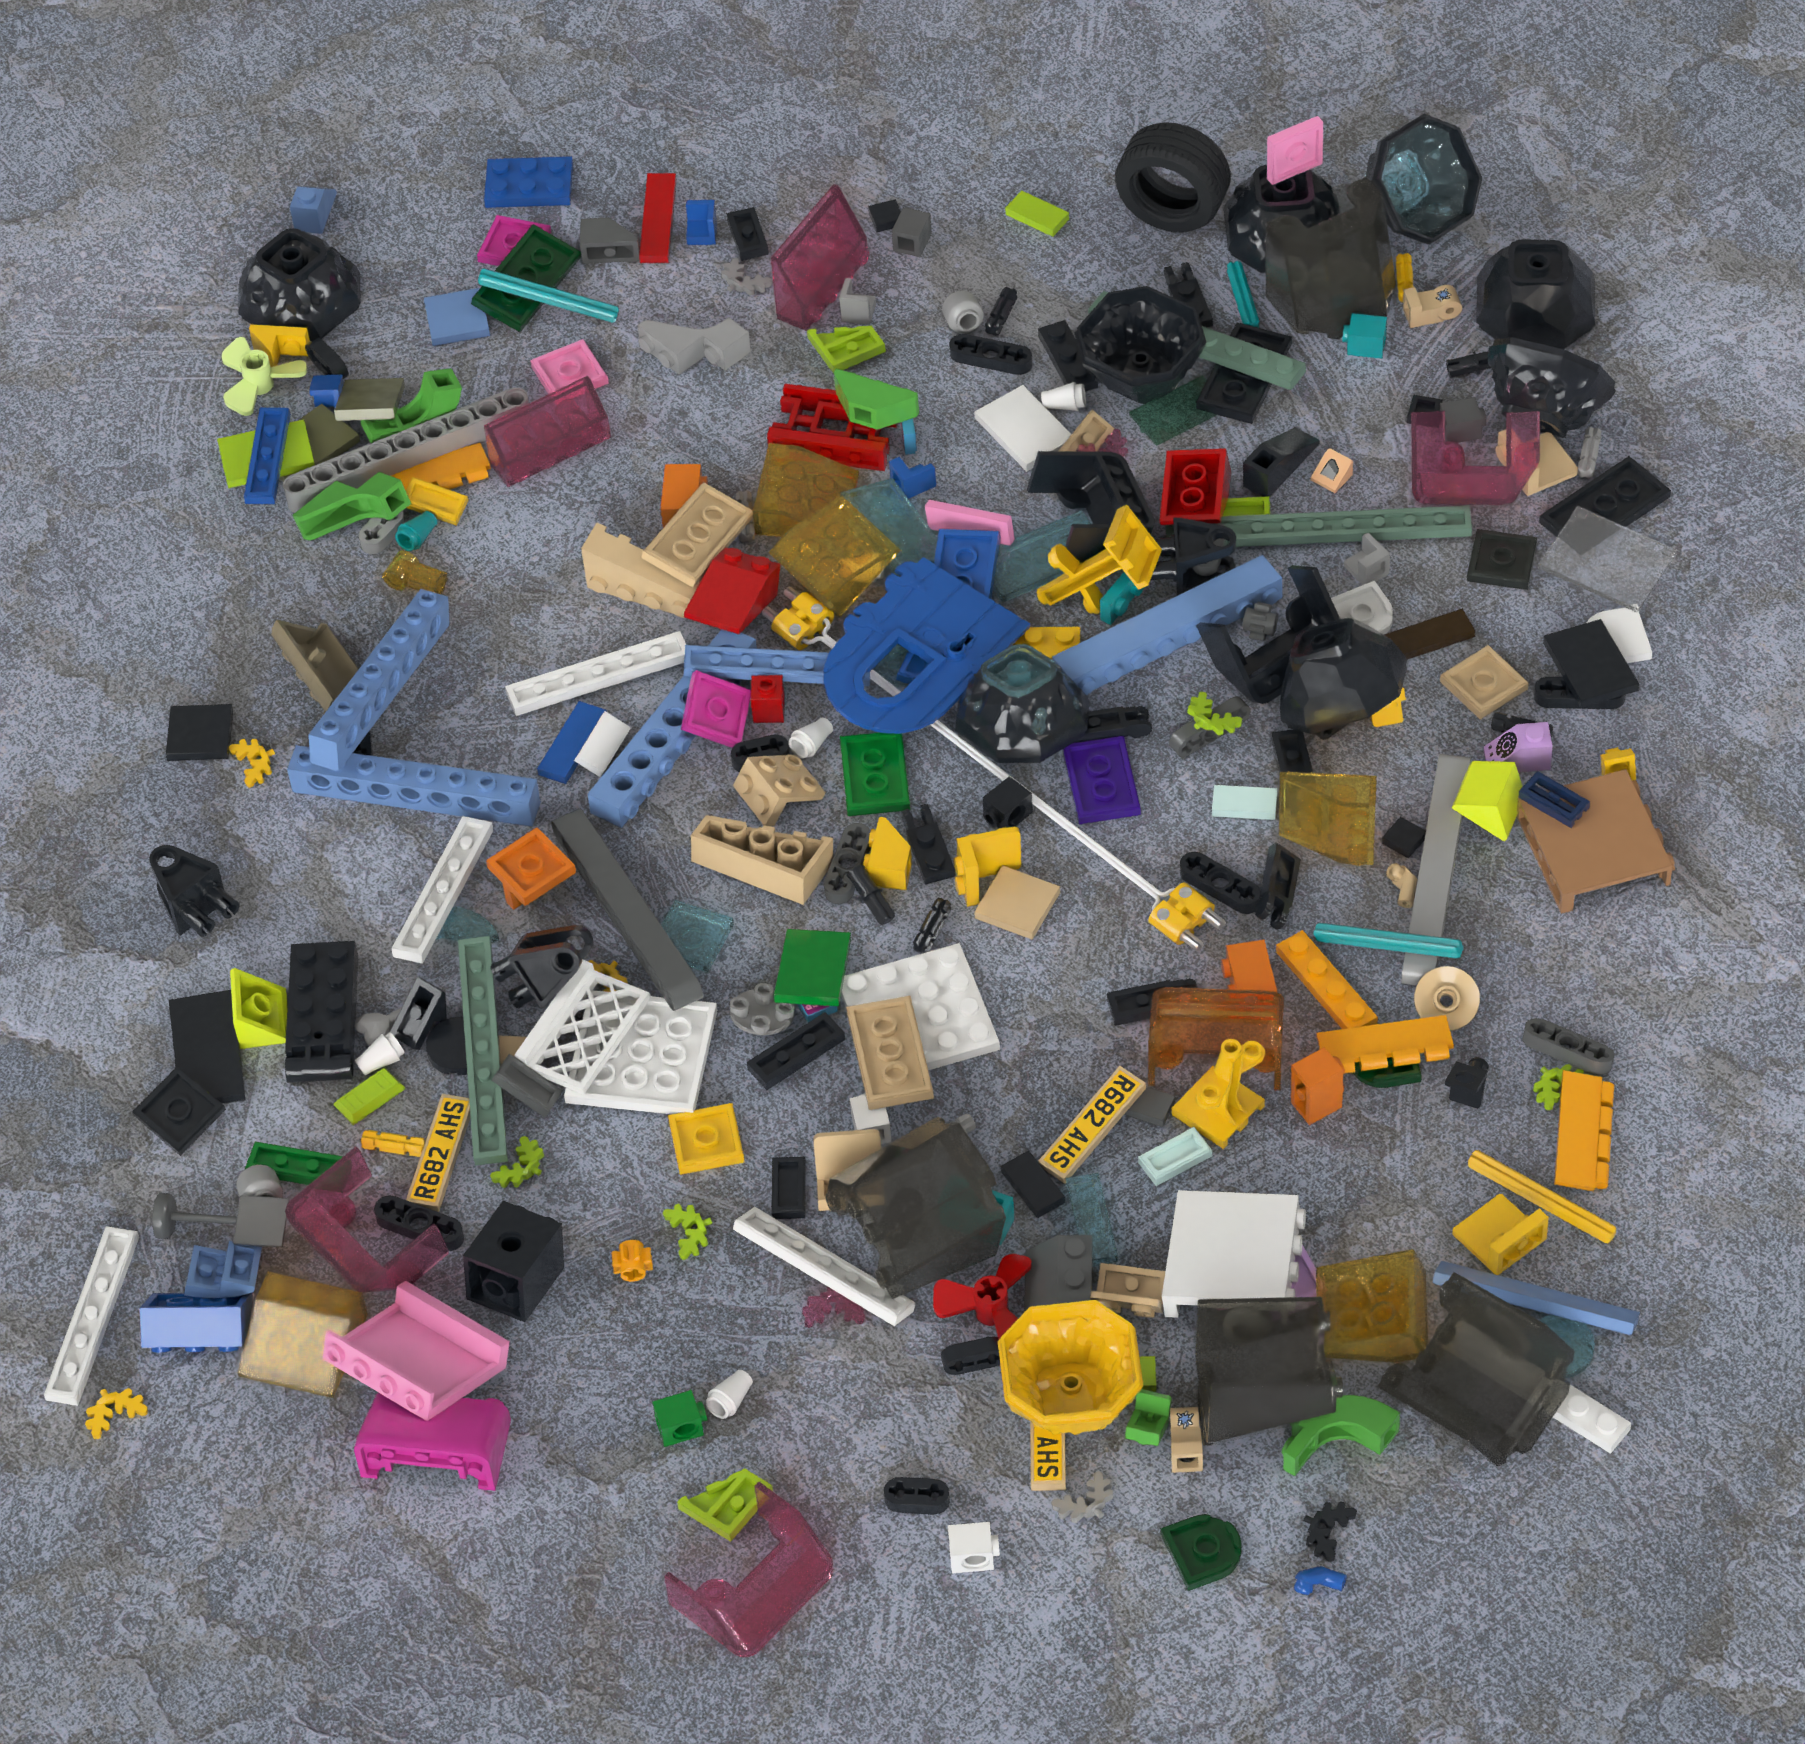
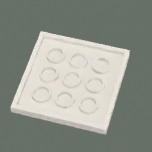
[841,943,1000,1070]
[564,990,718,1114]

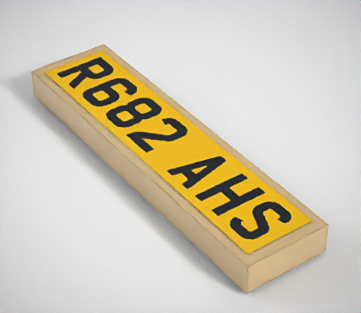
[1038,1066,1146,1184]
[406,1094,471,1212]
[1030,1421,1066,1491]

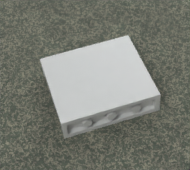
[1162,1190,1306,1323]

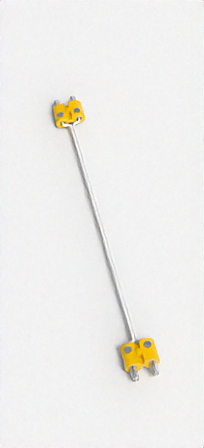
[762,586,1226,951]

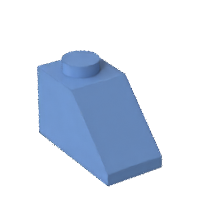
[290,186,337,234]

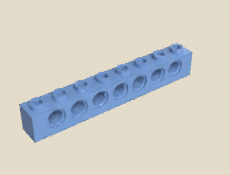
[308,589,449,771]
[587,629,757,828]
[287,745,541,827]

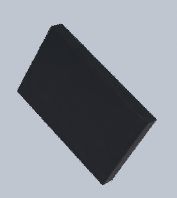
[1543,619,1639,708]

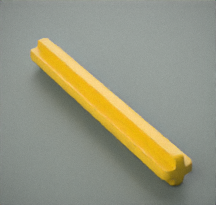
[1468,1150,1616,1243]

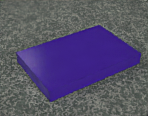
[1062,736,1141,825]

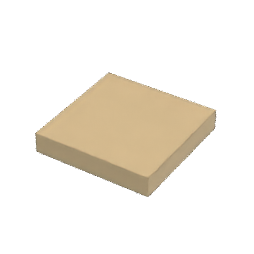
[1440,645,1529,720]
[974,865,1060,940]

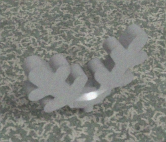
[721,258,772,295]
[1051,1471,1114,1523]

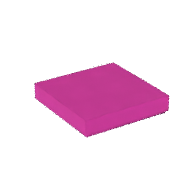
[477,215,551,266]
[681,670,751,748]

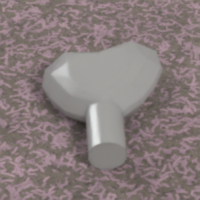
[354,1007,402,1046]

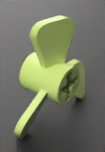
[222,337,307,416]

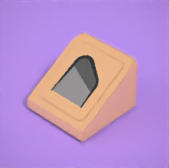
[1311,448,1353,493]

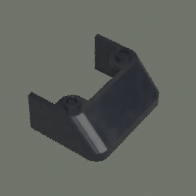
[1027,451,1155,563]
[1196,565,1340,704]

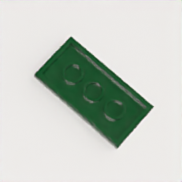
[471,224,581,332]

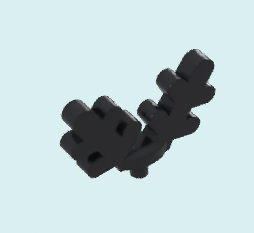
[1303,1501,1357,1562]

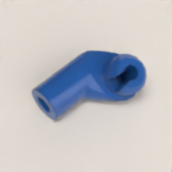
[1294,1566,1347,1595]

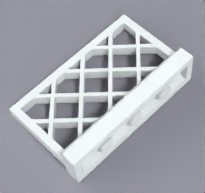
[514,959,650,1095]

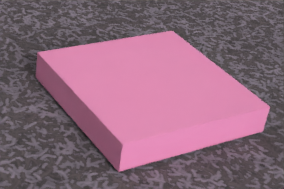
[1267,116,1323,185]
[530,339,609,405]

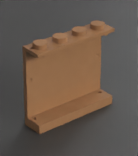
[1517,769,1675,914]

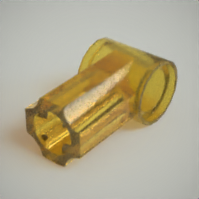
[382,550,448,594]

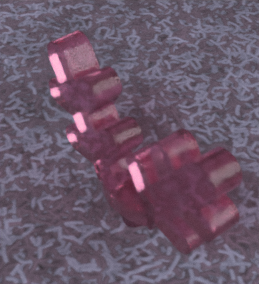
[1076,429,1128,457]
[802,1286,865,1328]

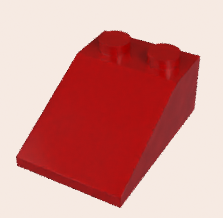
[1159,448,1231,525]
[684,547,780,634]

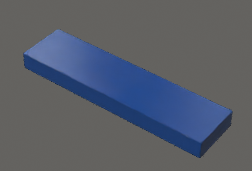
[244,407,291,504]

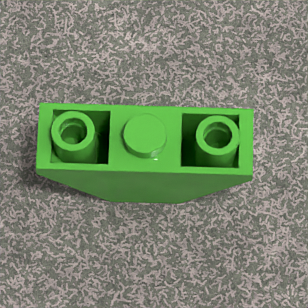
[834,368,919,430]

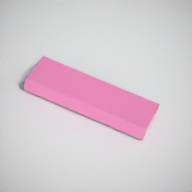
[925,500,1015,546]

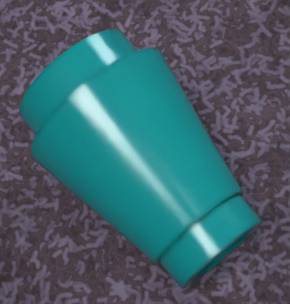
[395,511,437,551]

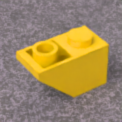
[863,817,912,890]

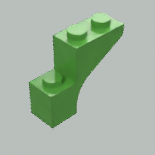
[292,472,411,540]

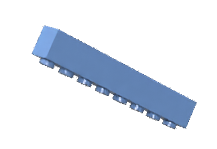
[1052,555,1282,695]

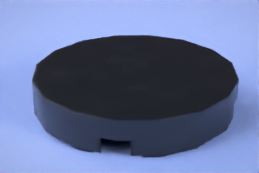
[426,1017,467,1076]

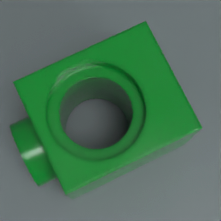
[652,1390,707,1447]

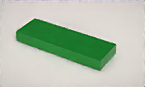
[245,1141,350,1191]

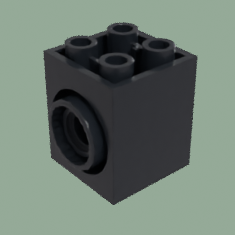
[463,1201,564,1322]

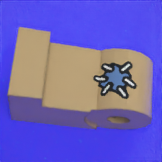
[1403,285,1462,328]
[1170,1407,1203,1473]

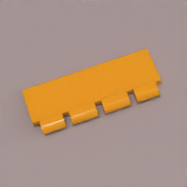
[390,442,491,490]
[1316,1015,1454,1074]
[1554,1070,1614,1192]

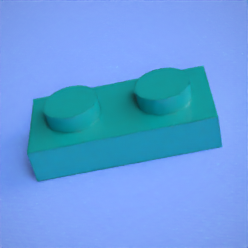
[1100,572,1144,625]

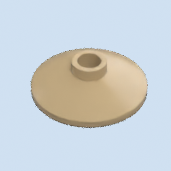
[1414,966,1480,1031]

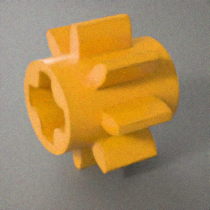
[611,1240,653,1282]

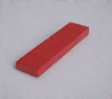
[639,173,677,263]

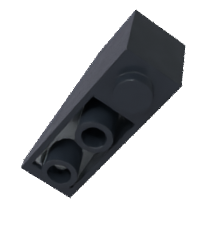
[1243,427,1320,497]

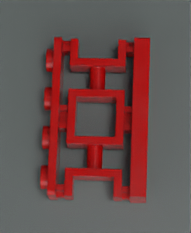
[767,384,898,472]

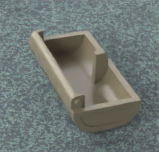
[271,620,359,714]

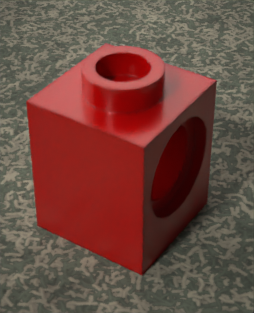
[750,675,785,723]

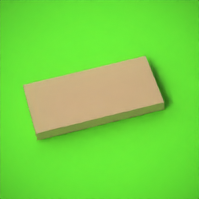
[641,482,755,588]
[846,996,934,1110]

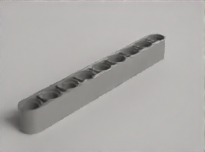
[283,388,532,513]
[1401,753,1471,986]

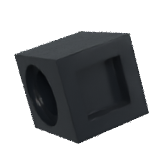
[982,776,1033,828]

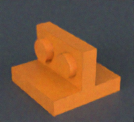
[486,827,576,910]

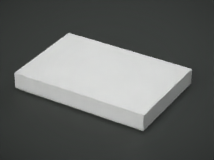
[975,385,1071,472]

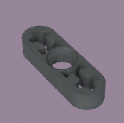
[1169,696,1251,757]
[824,823,871,904]
[1522,1018,1614,1075]

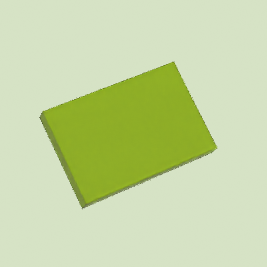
[217,419,315,488]

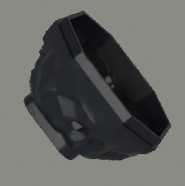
[1223,165,1344,273]
[238,228,361,341]
[1074,286,1207,404]
[1488,337,1616,438]

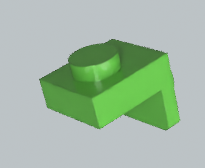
[1125,1389,1172,1446]

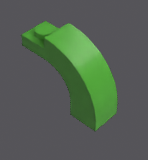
[361,368,462,443]
[1282,1395,1400,1476]

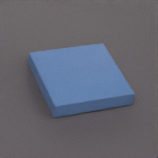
[424,288,490,346]

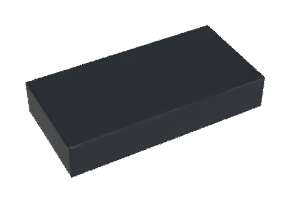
[1001,1150,1065,1218]
[771,1156,806,1219]

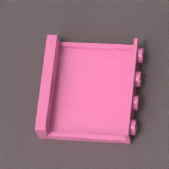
[323,1281,510,1421]

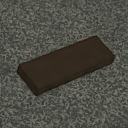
[1384,608,1475,660]

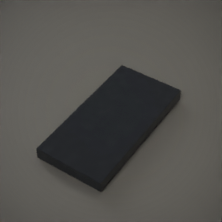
[1196,322,1292,424]
[1539,456,1671,557]
[169,990,246,1103]

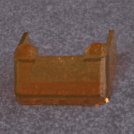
[1148,987,1284,1090]

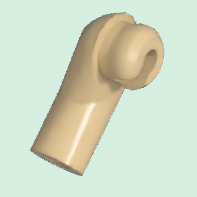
[1386,863,1418,908]

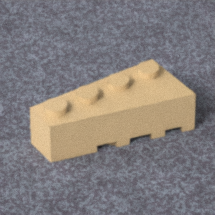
[581,523,703,618]
[691,815,833,905]

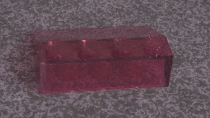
[771,184,869,331]

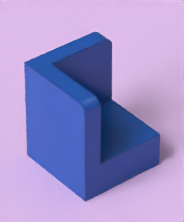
[686,200,717,245]
[309,375,343,409]
[889,456,936,500]

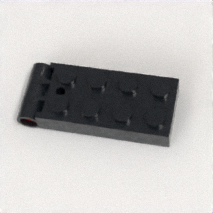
[285,941,358,1083]

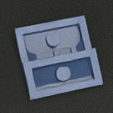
[184,1241,262,1298]

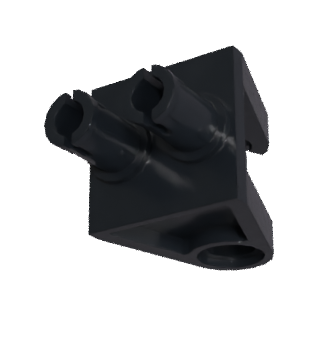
[1151,518,1236,596]
[149,845,240,937]
[490,925,593,1009]

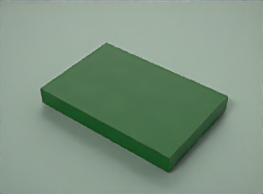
[840,733,910,816]
[774,929,851,1006]

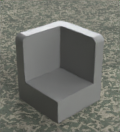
[839,278,876,325]
[1344,533,1390,585]

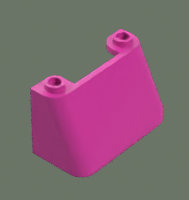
[354,1392,511,1491]

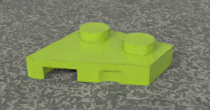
[807,325,886,374]
[677,1468,773,1542]

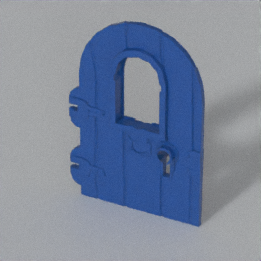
[823,557,1030,734]

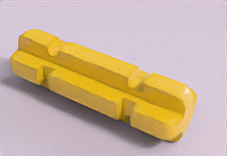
[1396,253,1414,303]
[361,1130,425,1157]

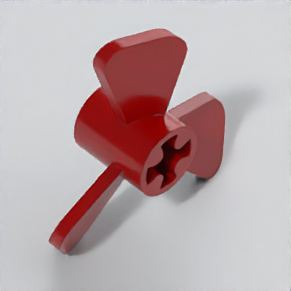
[933,1254,1032,1339]

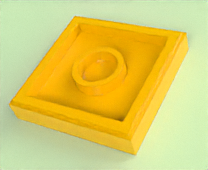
[668,1103,745,1175]

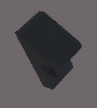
[390,977,447,1050]

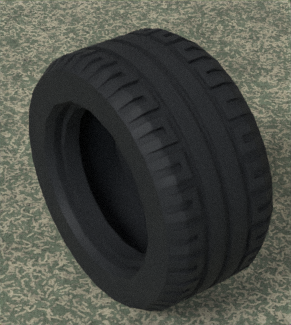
[1115,122,1231,232]

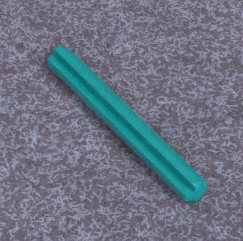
[478,268,619,323]
[1313,923,1464,959]

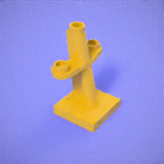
[1036,505,1162,615]
[1172,1039,1265,1149]

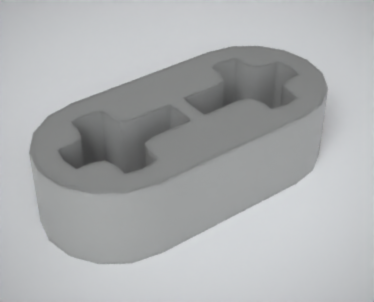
[359,511,405,554]

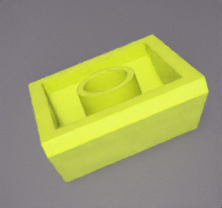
[1452,761,1523,842]
[230,968,287,1049]

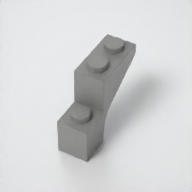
[638,317,751,375]

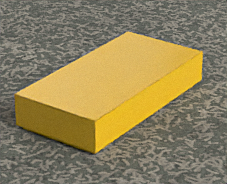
[406,477,468,526]

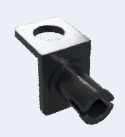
[1445,1057,1489,1109]

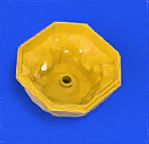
[998,1300,1143,1435]

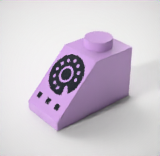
[1484,722,1552,773]

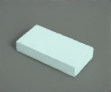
[1212,785,1277,820]
[1138,1127,1212,1186]

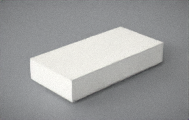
[574,711,631,777]

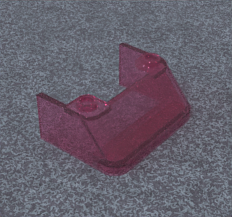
[1411,411,1540,505]
[285,1147,449,1293]
[664,1482,834,1657]

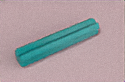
[1227,261,1260,328]

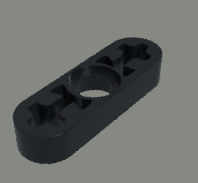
[949,334,1032,375]
[1534,676,1626,709]
[1180,852,1261,914]
[374,1195,464,1251]

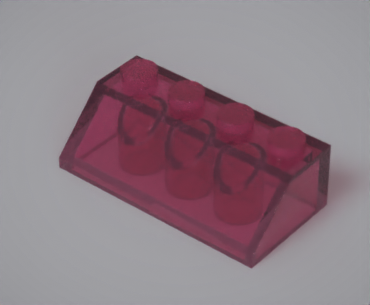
[483,376,611,487]

